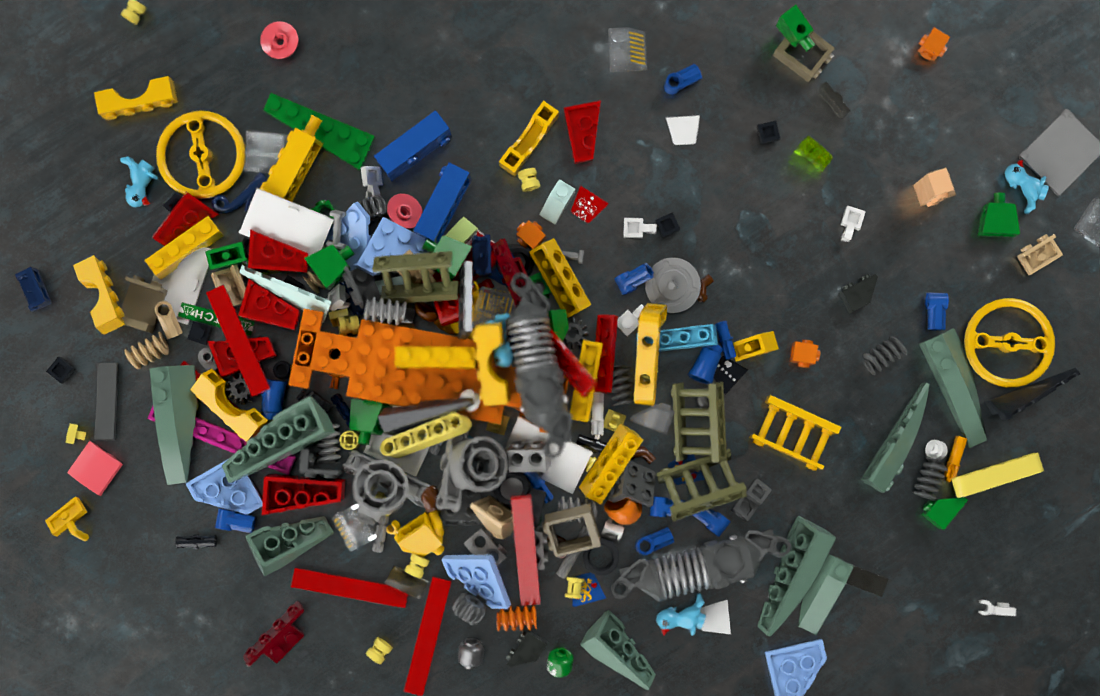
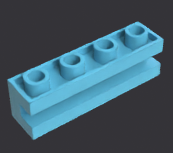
[636,324,718,352]

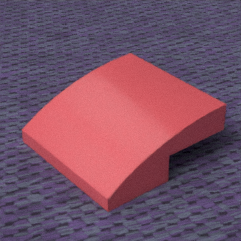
[67,441,123,496]

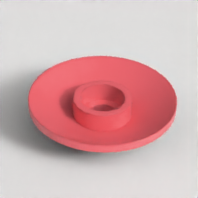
[261,22,298,59]
[387,194,423,229]

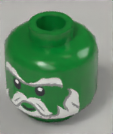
[547,648,573,678]

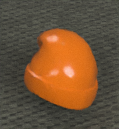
[604,498,642,525]

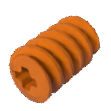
[497,606,537,632]

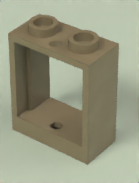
[773,32,835,82]
[542,504,601,557]

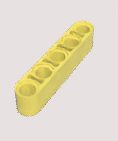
[380,413,471,459]
[951,452,1044,498]

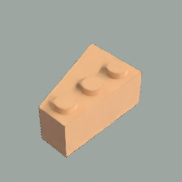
[913,168,956,207]

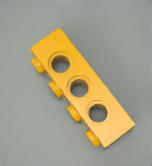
[529,238,591,318]
[579,423,643,504]

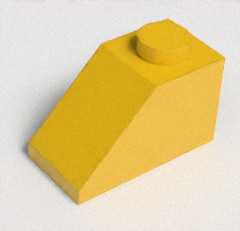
[733,331,779,362]

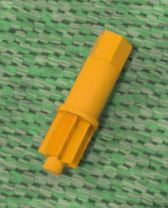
[944,436,967,482]

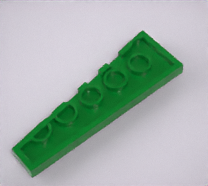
[263,93,376,171]

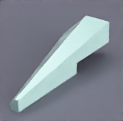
[239,265,332,323]

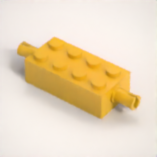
[260,115,324,207]

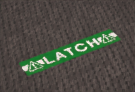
[178,302,255,336]

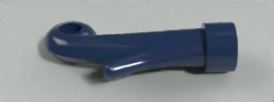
[211,172,268,214]

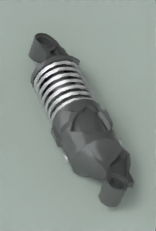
[506,273,572,458]
[612,530,791,602]

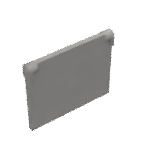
[1018,109,1100,196]

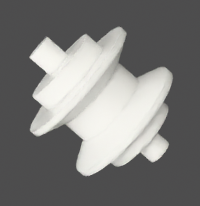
[460,389,480,412]
[925,440,948,460]

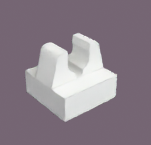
[327,284,350,311]
[600,517,624,543]

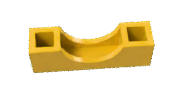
[94,76,178,120]
[499,100,559,177]
[145,216,223,280]
[73,255,125,335]
[473,322,510,406]
[395,347,476,369]
[190,369,268,442]

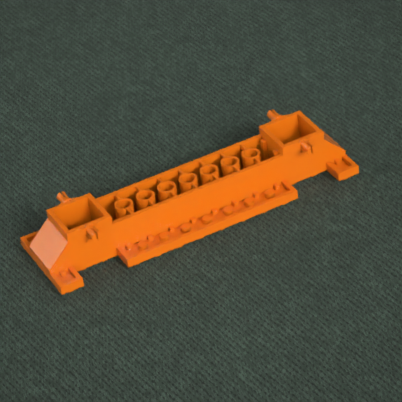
[289,309,568,433]

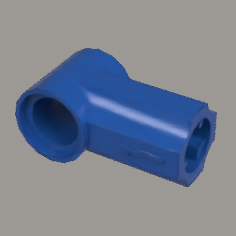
[664,64,702,95]
[614,263,654,296]
[925,292,949,331]
[650,497,686,517]
[215,508,256,533]
[693,509,731,537]
[635,527,675,555]

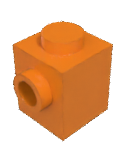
[918,27,950,61]
[516,220,546,250]
[789,340,820,368]

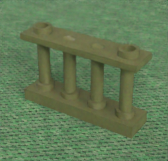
[372,251,459,304]
[671,382,727,462]
[656,448,747,521]

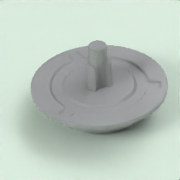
[645,258,701,313]

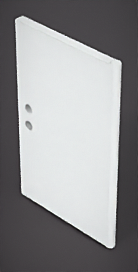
[239,188,334,256]
[152,247,212,325]
[504,416,593,494]

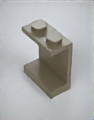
[121,275,168,334]

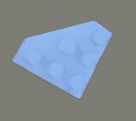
[324,202,371,271]
[356,217,429,276]
[186,459,263,515]
[442,555,511,609]
[764,639,827,696]

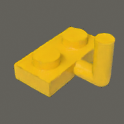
[45,496,89,541]

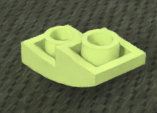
[445,217,478,243]

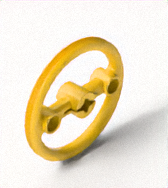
[156,111,246,199]
[964,298,1055,388]

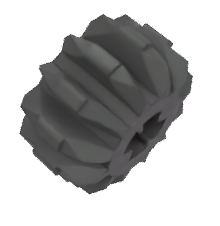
[359,195,387,222]
[563,317,589,350]
[226,372,258,405]
[452,593,487,625]

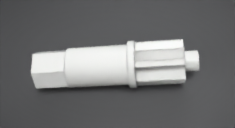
[591,393,604,440]

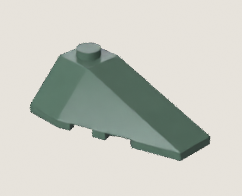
[245,516,333,576]
[798,554,854,635]
[580,610,656,690]

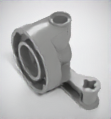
[436,420,508,512]
[341,450,431,525]

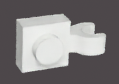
[361,166,383,198]
[840,205,866,242]
[624,218,656,238]
[617,304,644,337]
[978,600,1016,616]

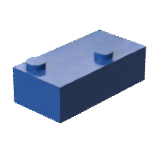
[374,110,452,182]
[413,162,471,244]

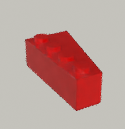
[262,474,346,515]

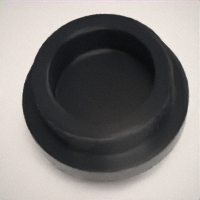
[273,361,292,380]

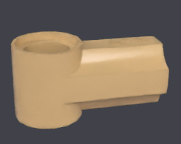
[155,300,183,339]

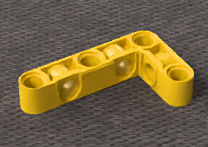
[634,303,667,406]

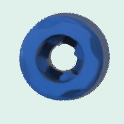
[687,345,723,385]
[261,379,288,420]

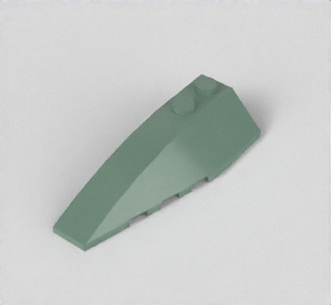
[919,328,987,448]
[150,365,198,485]
[861,382,930,493]
[222,396,335,483]
[757,516,836,636]

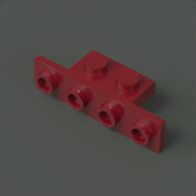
[492,238,528,307]
[243,601,304,667]

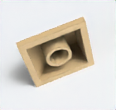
[470,495,514,540]

